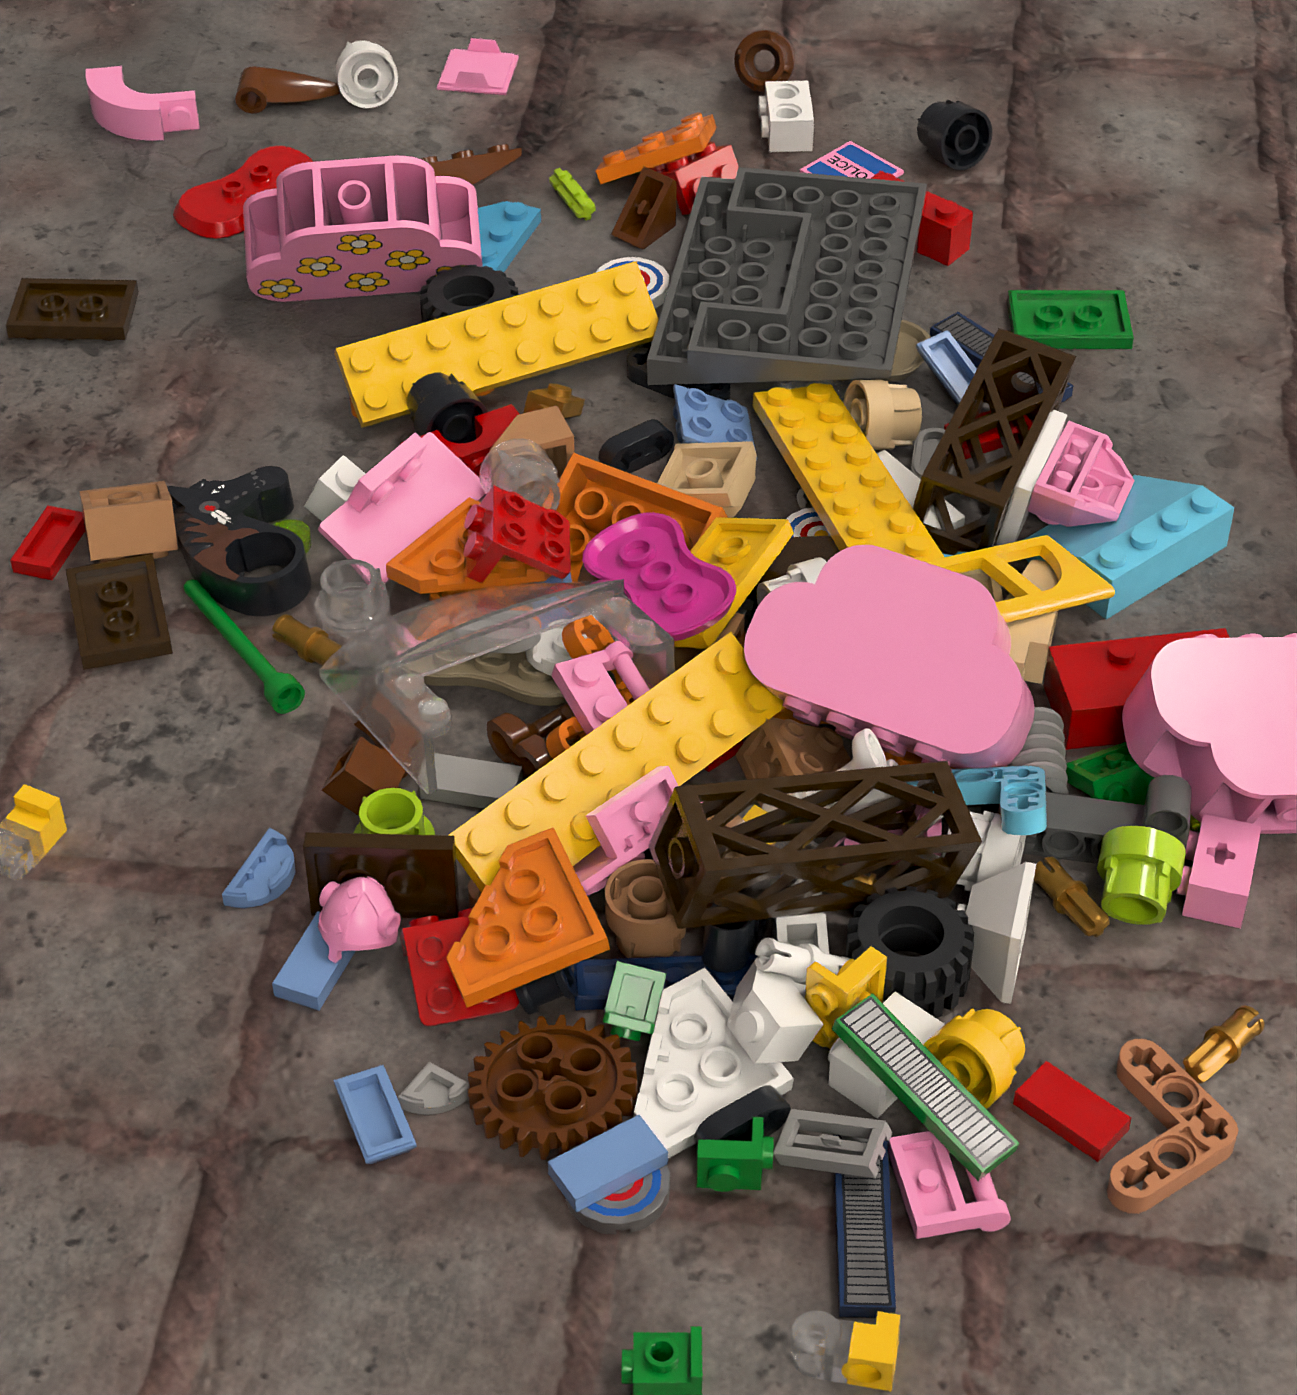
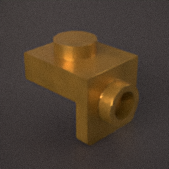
[523,383,585,418]

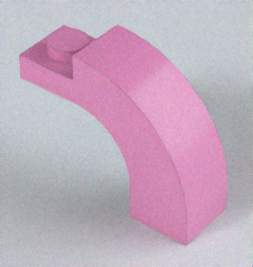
[86,66,199,141]

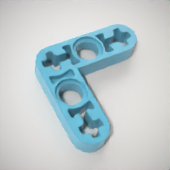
[906,766,1047,835]

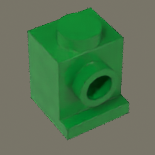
[621,1326,702,1395]

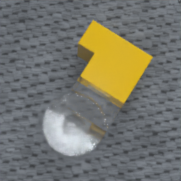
[0,784,67,881]
[792,1310,900,1392]

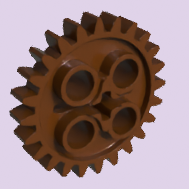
[467,1015,638,1160]

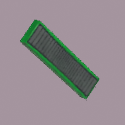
[832,993,1019,1181]

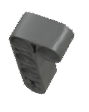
[996,775,1192,864]

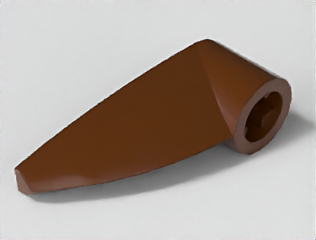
[235,66,340,114]

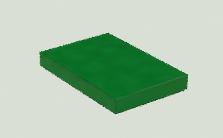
[1007,290,1134,349]

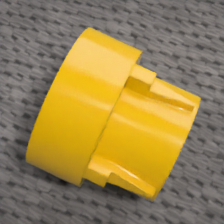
[923,1008,1025,1109]

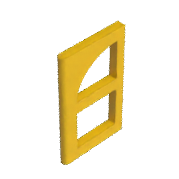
[926,535,1115,623]

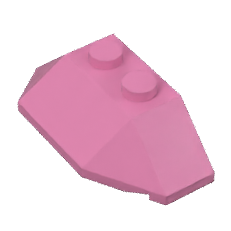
[1028,421,1134,527]

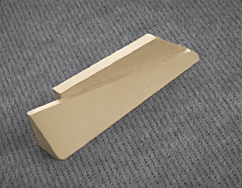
[1005,560,1059,684]

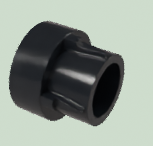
[917,99,992,170]
[407,372,488,443]

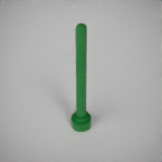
[183,579,305,714]

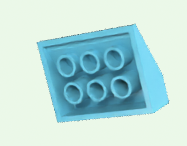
[1023,475,1234,619]

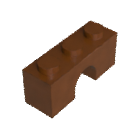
[321,672,437,816]

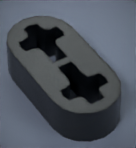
[598,419,674,473]
[694,1085,791,1146]

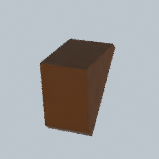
[611,166,676,250]

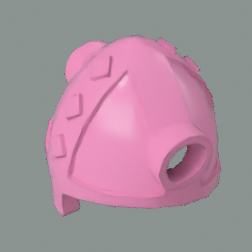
[318,876,401,963]

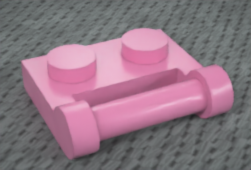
[551,640,650,735]
[888,1131,1011,1239]

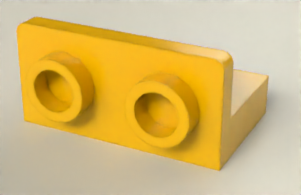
[805,946,887,1049]

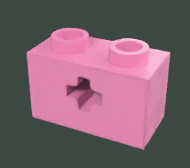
[1176,813,1262,929]

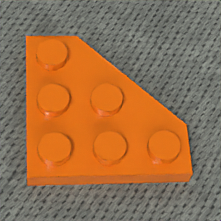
[595,112,717,185]
[386,497,572,594]
[446,827,610,1008]

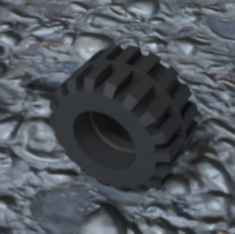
[419,265,518,323]
[845,886,974,1018]

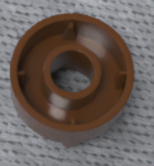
[734,30,795,92]

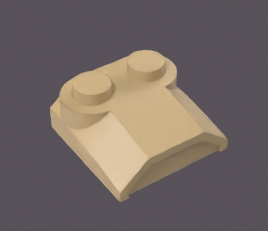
[657,441,757,518]

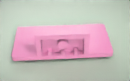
[318,432,489,588]
[573,765,702,895]

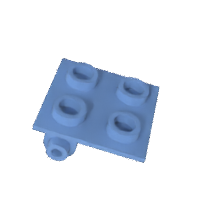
[673,384,757,460]

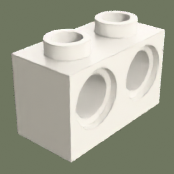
[758,81,814,152]

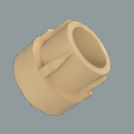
[843,380,922,450]

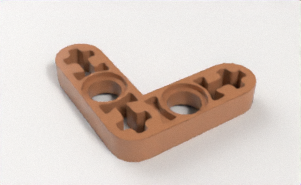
[1107,1039,1238,1213]

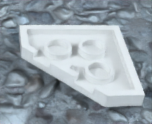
[634,968,794,1158]

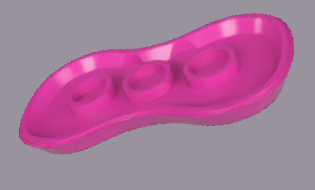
[582,512,736,641]

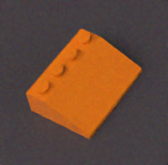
[545,453,728,589]

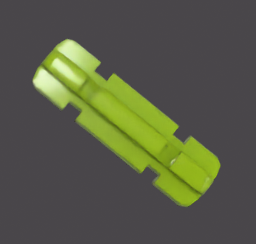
[549,168,596,220]

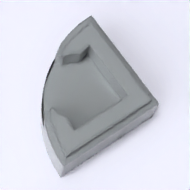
[398,1062,469,1115]

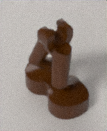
[487,703,581,780]

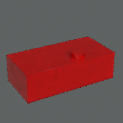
[1043,628,1230,750]

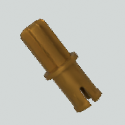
[1034,857,1110,937]
[1183,1005,1265,1084]

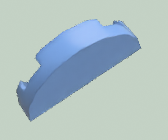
[222,828,296,908]

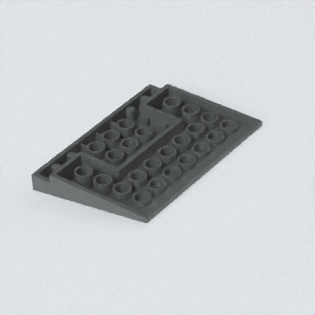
[647,167,927,385]

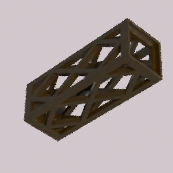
[913,328,1076,555]
[649,761,982,929]

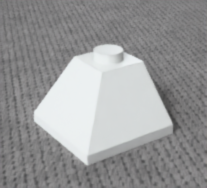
[957,862,1036,1004]

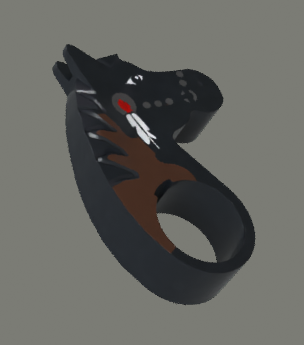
[167,466,312,617]

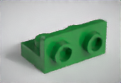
[1066,742,1155,805]

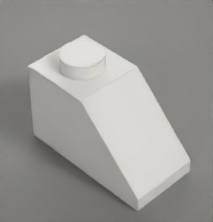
[727,956,824,1064]

